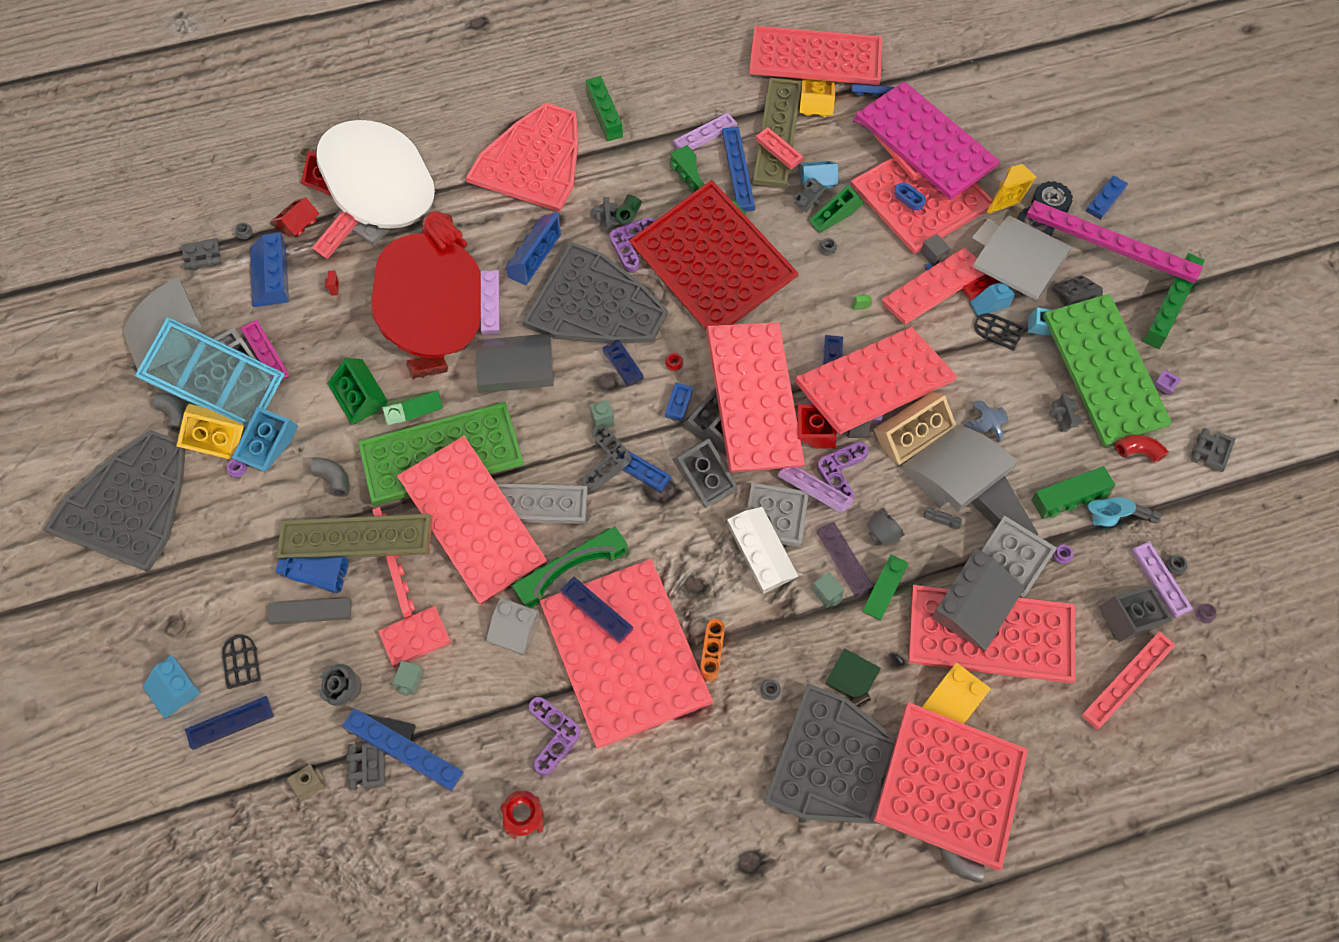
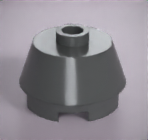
[866,507,905,547]
[319,664,362,706]

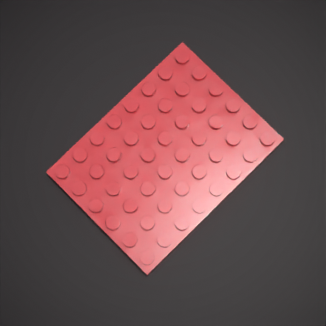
[540,559,713,749]

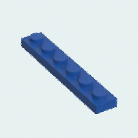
[722,127,755,211]
[342,708,463,792]

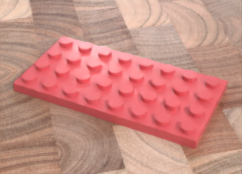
[749,26,882,85]
[706,322,805,473]
[795,327,957,435]
[397,436,548,605]
[908,585,1075,684]

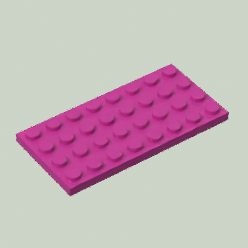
[855,81,1001,200]

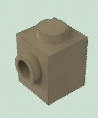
[287,764,325,801]

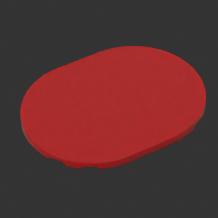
[371,233,481,358]

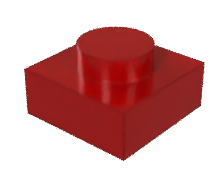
[325,270,339,296]

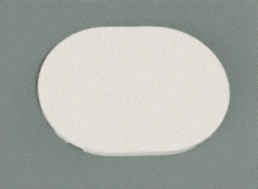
[316,120,435,228]

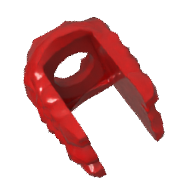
[422,211,468,250]
[500,791,544,839]

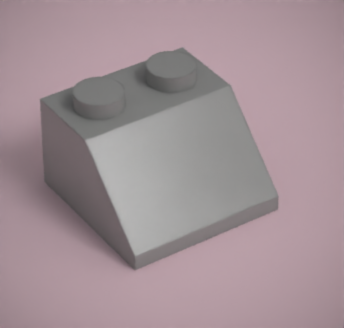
[486,598,540,655]

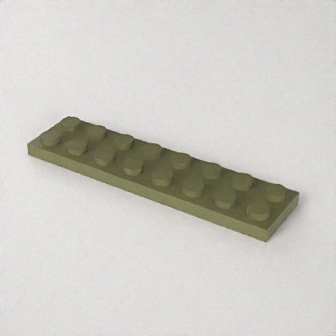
[753,78,802,188]
[276,514,433,559]

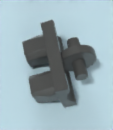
[793,178,826,213]
[590,196,619,233]
[1049,394,1082,432]

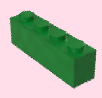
[586,76,623,142]
[1031,466,1115,519]

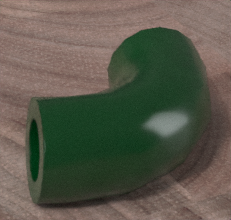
[616,194,642,226]

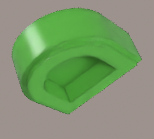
[852,295,872,310]

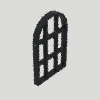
[974,313,1025,351]
[222,634,261,689]

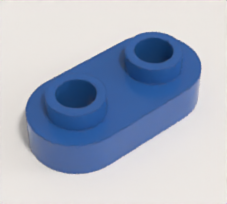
[894,183,926,211]

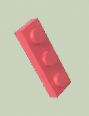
[755,127,803,170]
[312,211,359,259]

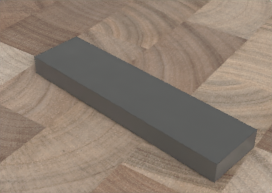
[268,598,352,625]

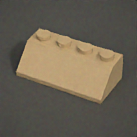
[874,392,956,465]

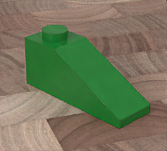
[809,185,864,233]
[383,390,443,425]
[862,554,909,621]

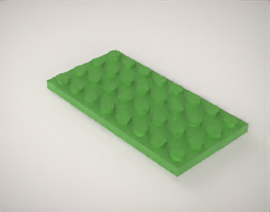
[1043,294,1172,447]
[358,402,524,506]

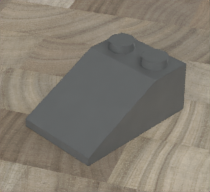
[672,438,738,508]
[1099,585,1173,643]

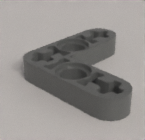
[583,425,632,491]

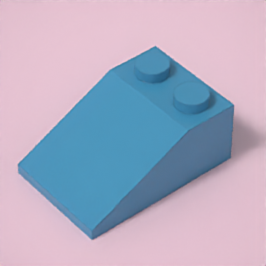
[232,407,298,472]

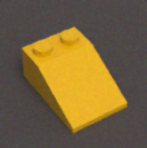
[800,79,835,117]
[987,164,1036,214]
[177,404,244,460]
[922,663,991,724]

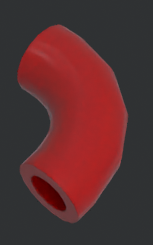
[1114,435,1170,464]

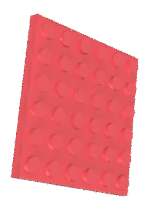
[850,158,992,254]
[873,702,1028,871]

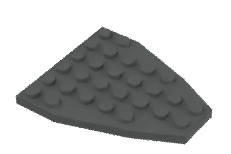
[523,242,668,344]
[44,430,186,573]
[764,683,896,824]

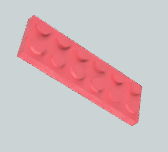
[882,247,985,325]

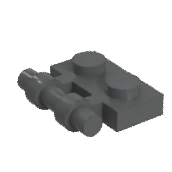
[182,238,221,270]
[1191,428,1236,472]
[346,744,386,791]

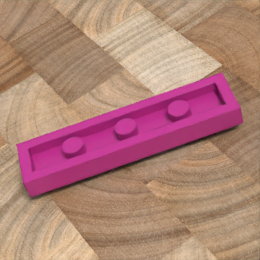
[241,320,289,382]

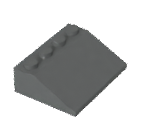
[932,548,1025,652]

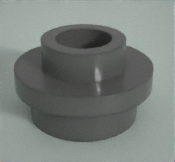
[235,222,253,239]
[819,238,837,255]
[1166,555,1187,574]
[760,680,781,701]

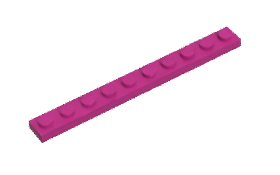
[1026,200,1203,284]

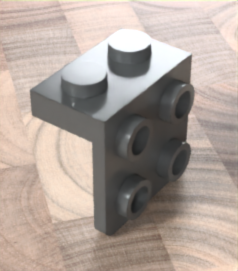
[1053,275,1103,306]

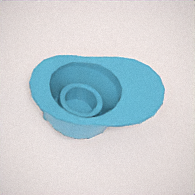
[1088,497,1136,527]

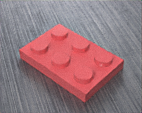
[378,606,451,668]

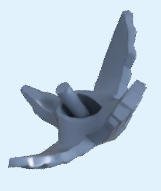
[963,400,1008,443]

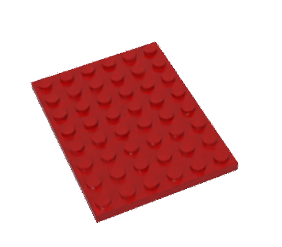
[629,180,799,331]

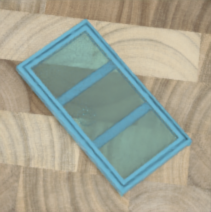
[135,317,285,429]

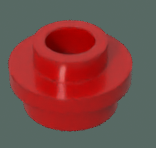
[665,353,683,371]

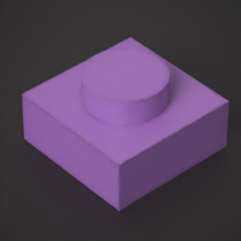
[1154,370,1181,395]

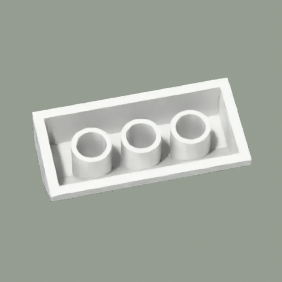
[727,507,798,594]

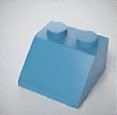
[798,161,838,188]
[143,655,201,719]

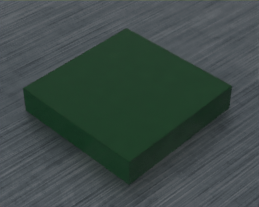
[825,648,881,699]

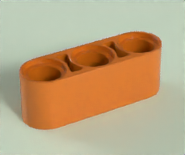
[700,619,725,681]

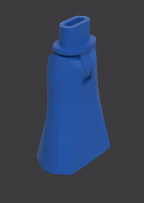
[276,557,349,594]

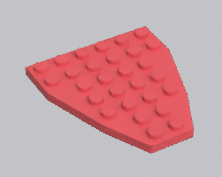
[466,103,578,212]

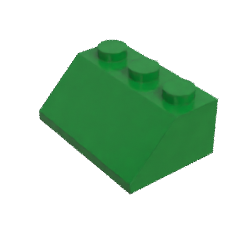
[327,358,387,424]

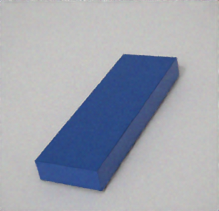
[618,451,671,493]

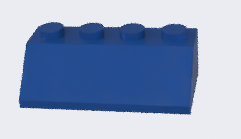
[506,212,561,286]
[250,232,289,307]

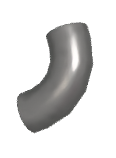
[154,392,186,433]
[311,457,350,497]
[940,848,984,883]

